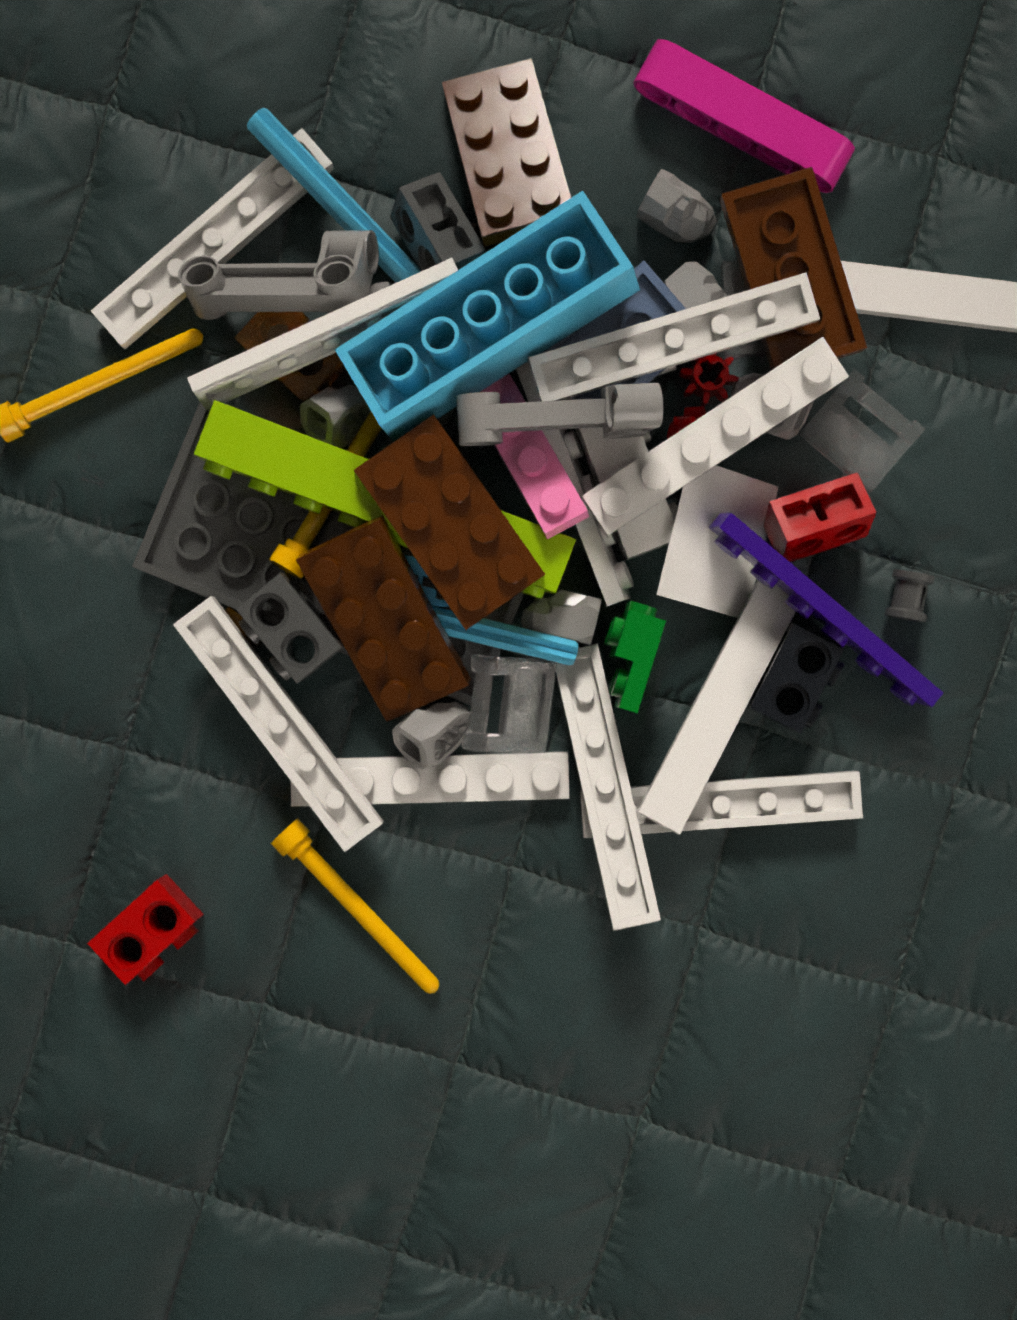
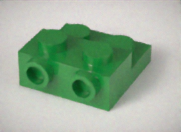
[604,601,666,714]

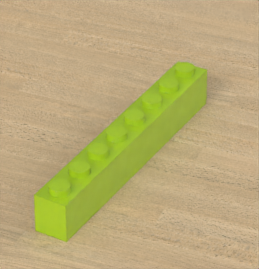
[194,400,576,599]

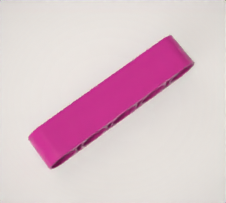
[633,39,855,193]

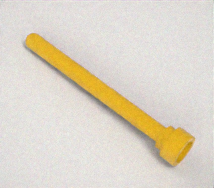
[0,328,203,443]
[269,411,382,579]
[270,818,439,994]

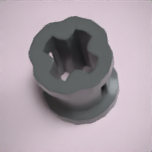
[885,569,935,623]

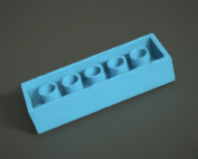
[335,191,640,442]

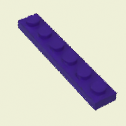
[708,512,944,707]

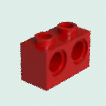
[763,472,877,562]
[87,874,204,985]

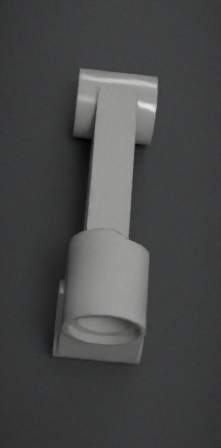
[178,230,379,320]
[456,383,663,446]

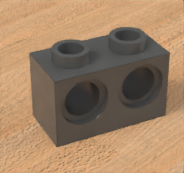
[390,172,486,271]
[236,573,344,683]

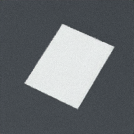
[656,465,779,618]

